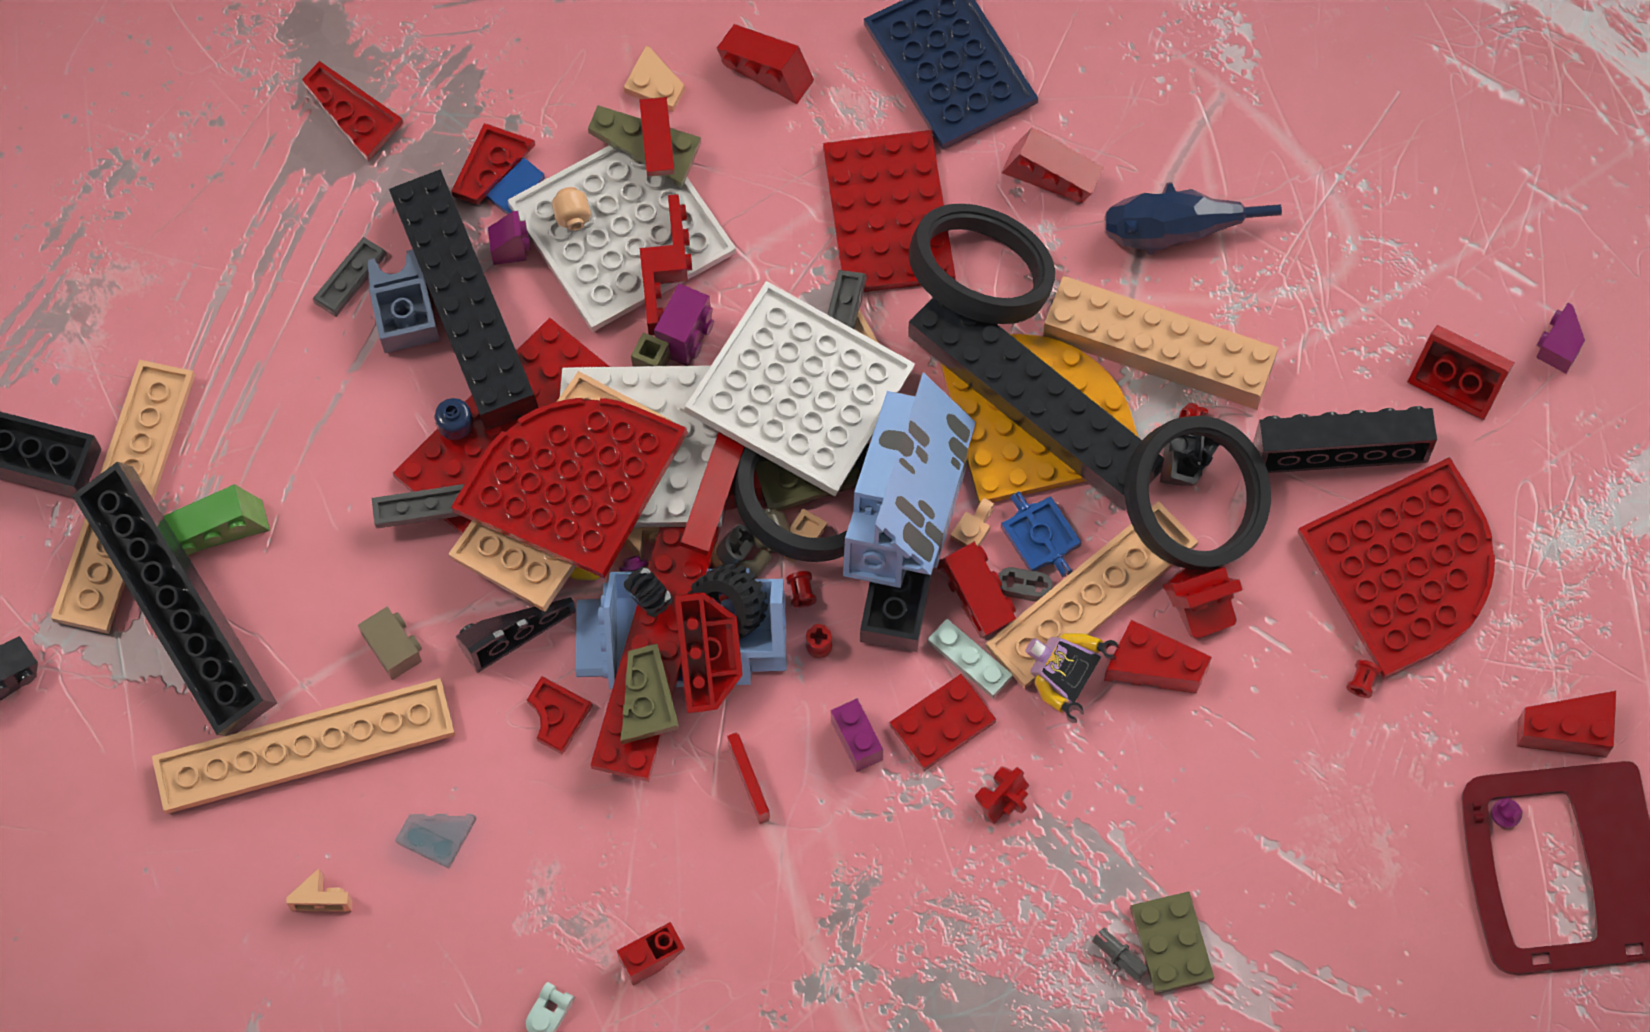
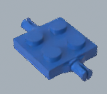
[1001,491,1081,577]

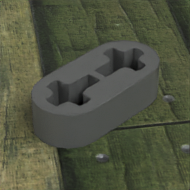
[716,524,755,566]
[998,567,1052,602]

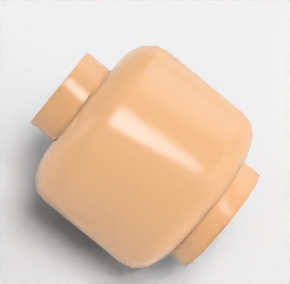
[552,187,591,231]

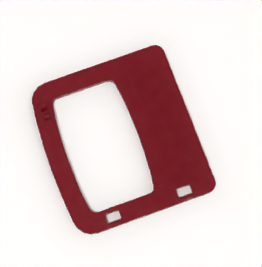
[1461,761,1650,975]

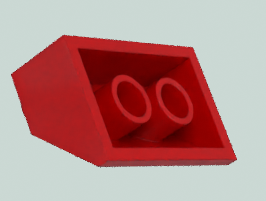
[1407,325,1515,420]

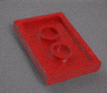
[889,674,996,771]

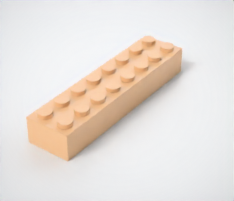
[1043,276,1279,410]

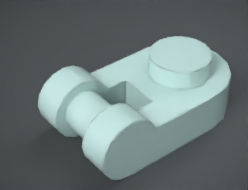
[526,982,575,1032]

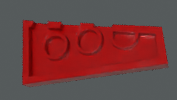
[302,61,403,162]

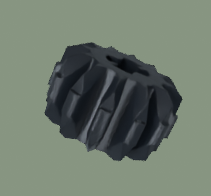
[624,567,673,617]

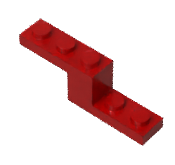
[639,194,693,336]

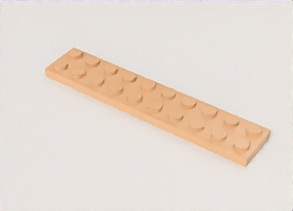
[51,360,195,634]
[152,678,456,814]

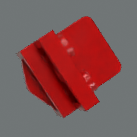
[1163,567,1243,638]

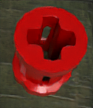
[786,571,817,608]
[806,624,832,659]
[1346,660,1382,698]

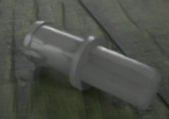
[1092,927,1148,980]

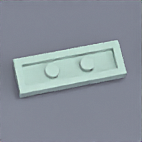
[927,619,1013,699]

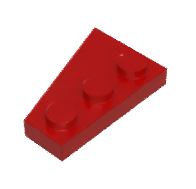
[451,123,535,205]

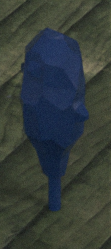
[1104,182,1282,255]

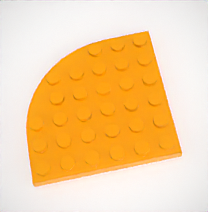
[940,334,1138,504]

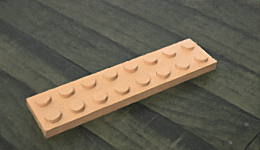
[986,501,1198,689]

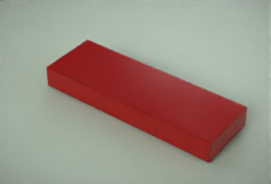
[639,97,675,177]
[727,732,770,824]

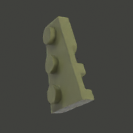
[621,644,680,744]

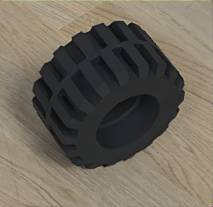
[688,564,768,640]

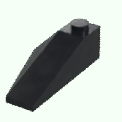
[456,597,576,673]

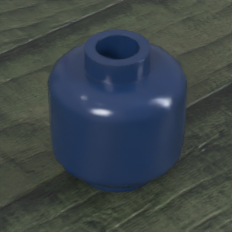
[434,398,473,440]

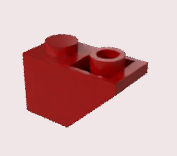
[616,922,685,985]

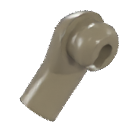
[736,549,773,579]

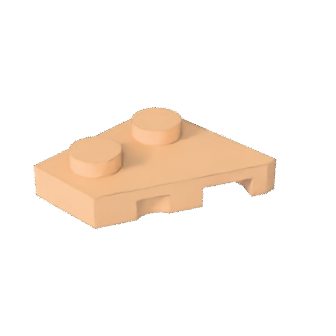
[624,46,685,112]

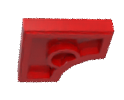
[527,676,593,755]

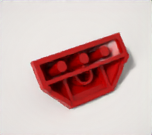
[674,592,743,713]

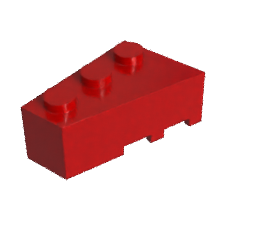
[717,24,814,104]
[937,541,1016,637]

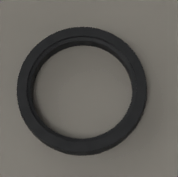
[909,204,1055,324]
[1124,416,1271,569]
[734,444,869,562]

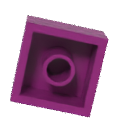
[654,283,714,366]

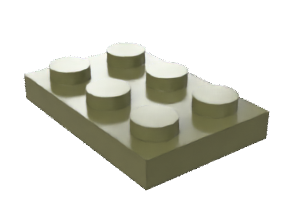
[1130,891,1215,995]

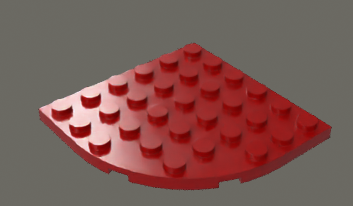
[451,398,688,579]
[1298,457,1495,679]

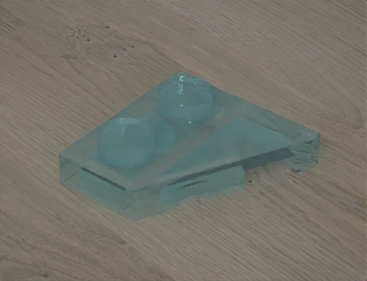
[395,814,477,869]

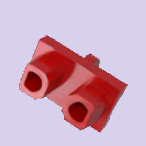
[975,766,1029,824]

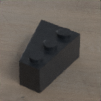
[0,636,38,701]

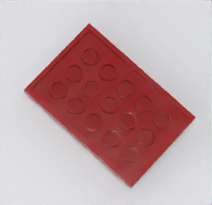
[823,130,956,292]

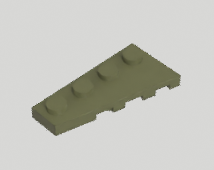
[588,105,701,188]

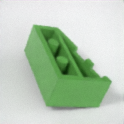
[164,484,270,555]

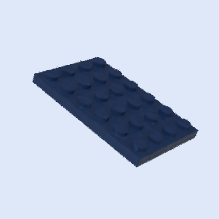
[864,0,1038,150]

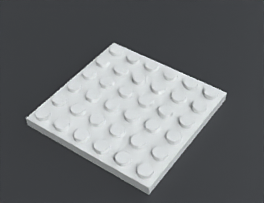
[507,145,736,332]
[683,281,915,496]
[560,366,723,527]

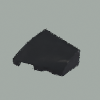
[1160,435,1220,486]

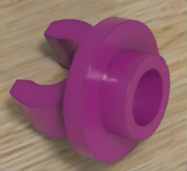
[619,555,648,572]
[1491,797,1523,828]

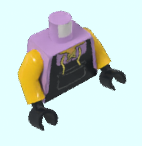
[1025,633,1120,723]

